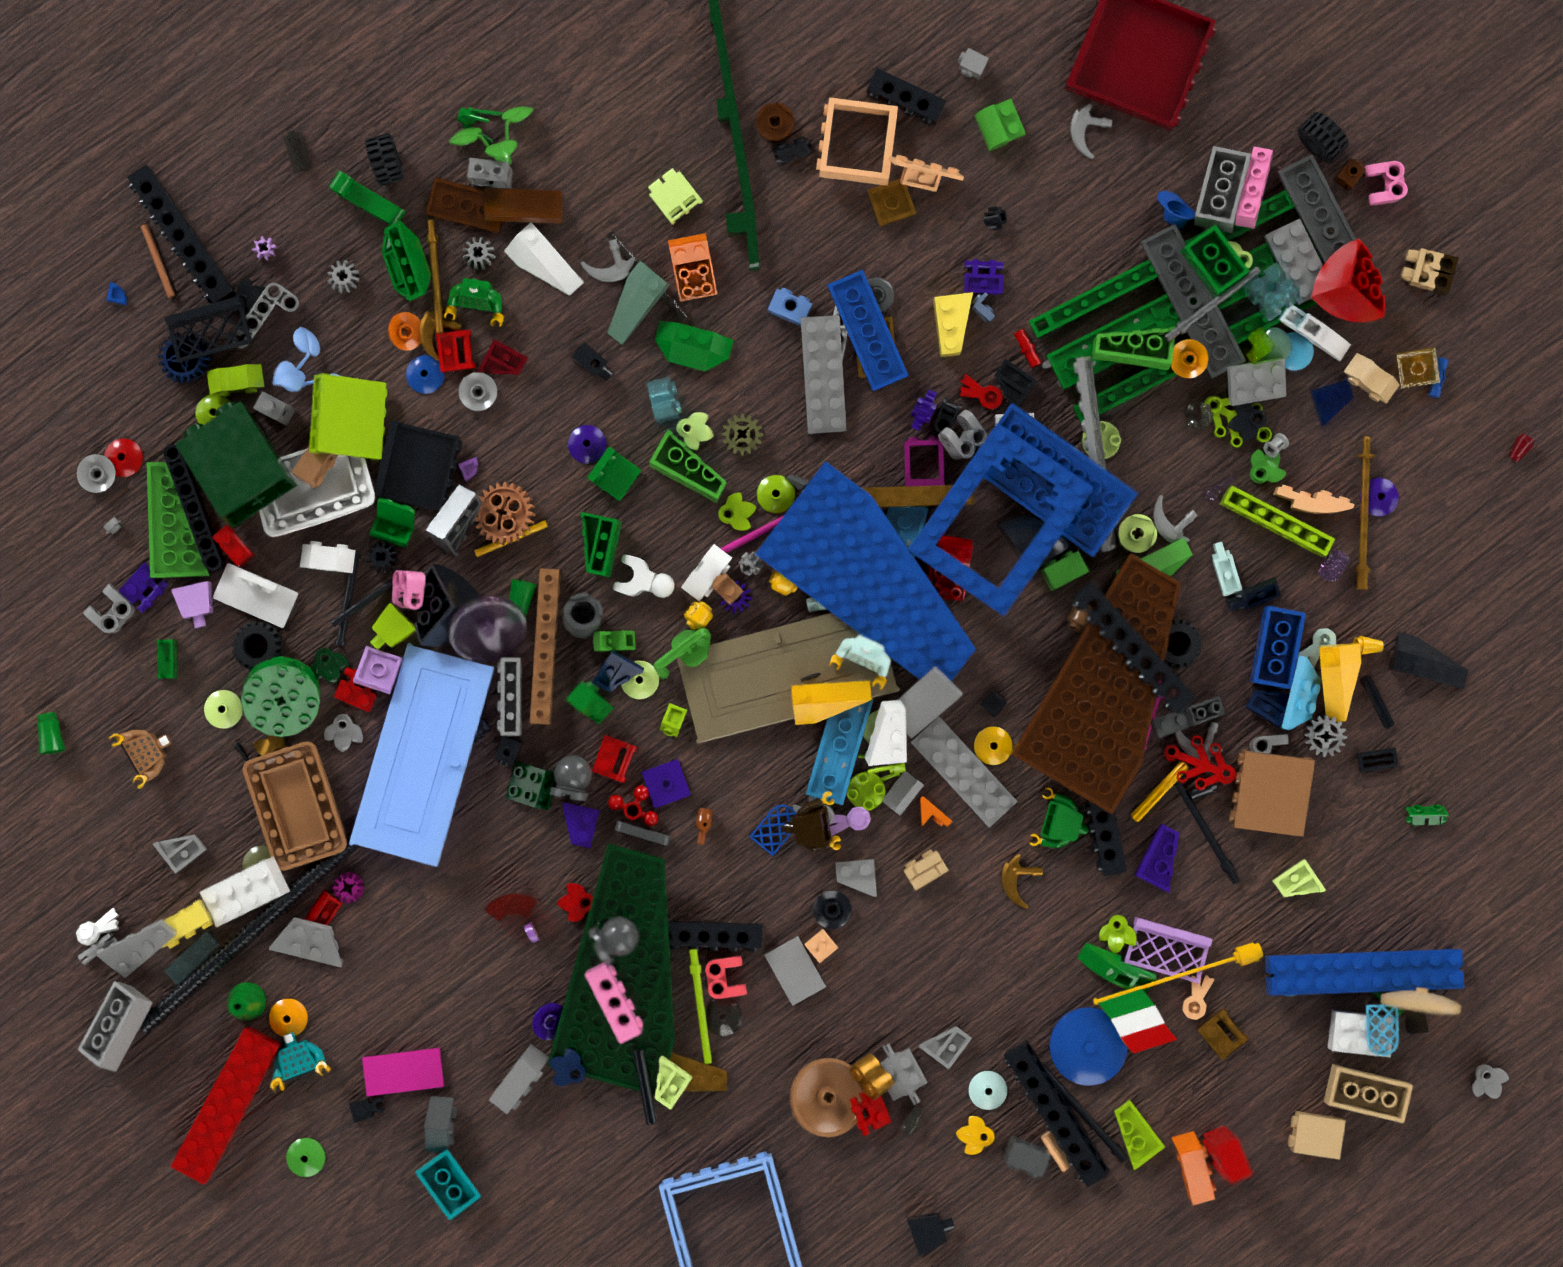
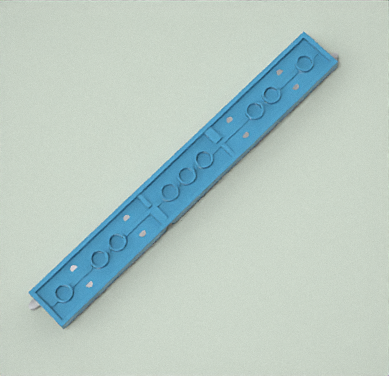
[806,506,929,805]

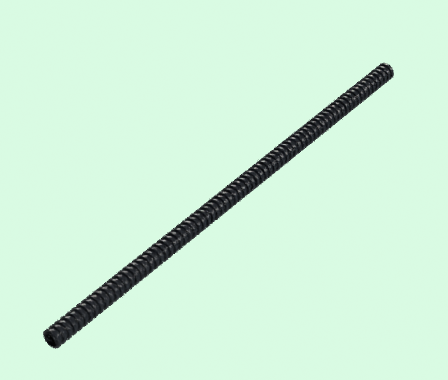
[140,718,491,1033]

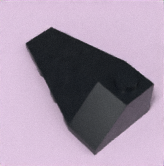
[1389,632,1469,689]

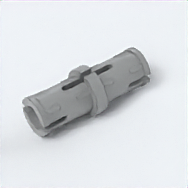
[78,932,117,965]

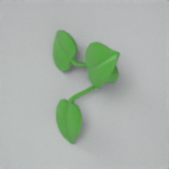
[449,107,534,165]

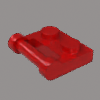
[436,330,476,373]
[592,735,637,783]

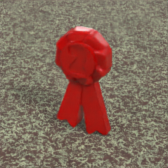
[959,374,1003,410]

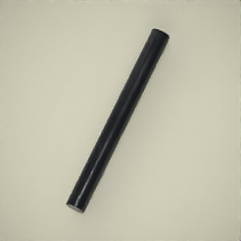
[330,578,393,627]

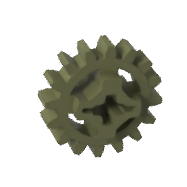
[721,414,763,456]

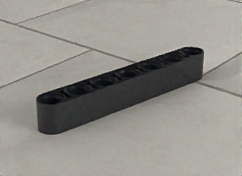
[163,444,225,571]

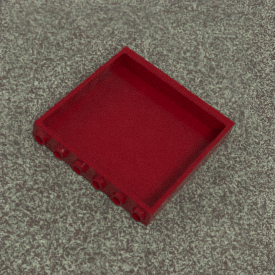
[1064,0,1217,131]

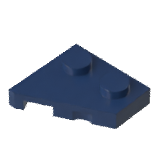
[592,650,644,692]

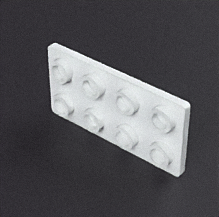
[213,563,298,628]

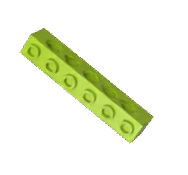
[1220,486,1335,557]

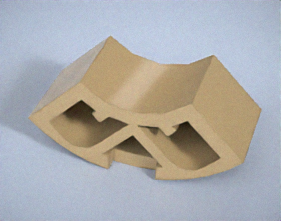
[1344,353,1399,404]

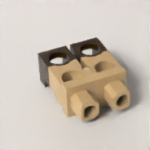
[1400,248,1459,296]

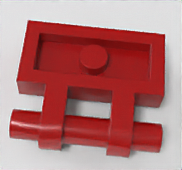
[334,667,378,712]
[849,1091,892,1136]

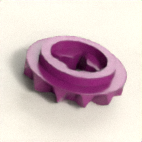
[333,872,364,903]

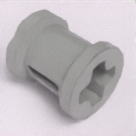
[1263,433,1289,458]

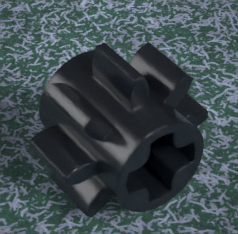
[983,206,1007,230]

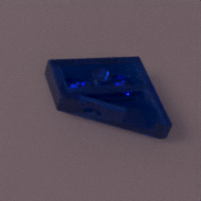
[1310,379,1354,426]

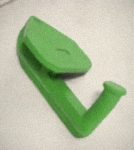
[653,628,711,679]

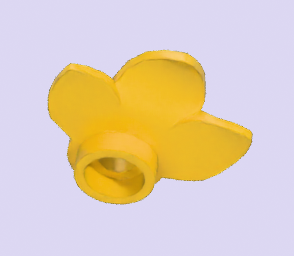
[956,1116,995,1155]

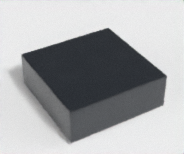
[980,690,1007,717]

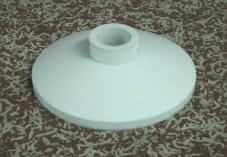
[969,1071,1007,1110]

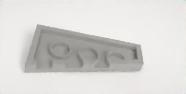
[95,919,177,978]

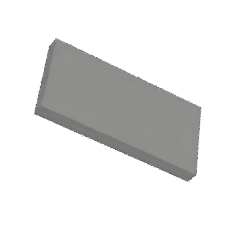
[897,666,963,739]

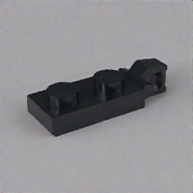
[1225,577,1280,611]

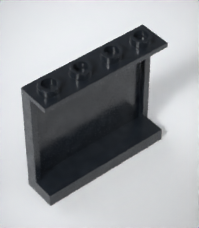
[374,420,463,511]

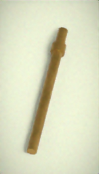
[426,220,444,334]

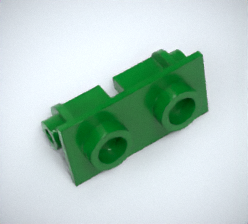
[1405,805,1449,825]

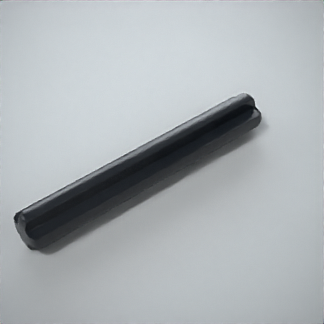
[633,1049,657,1125]

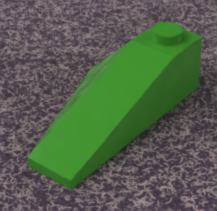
[1114,538,1193,576]

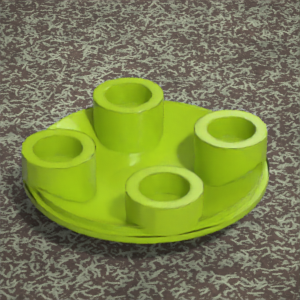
[847,772,886,811]

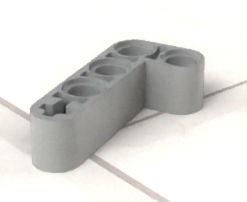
[232,283,299,348]

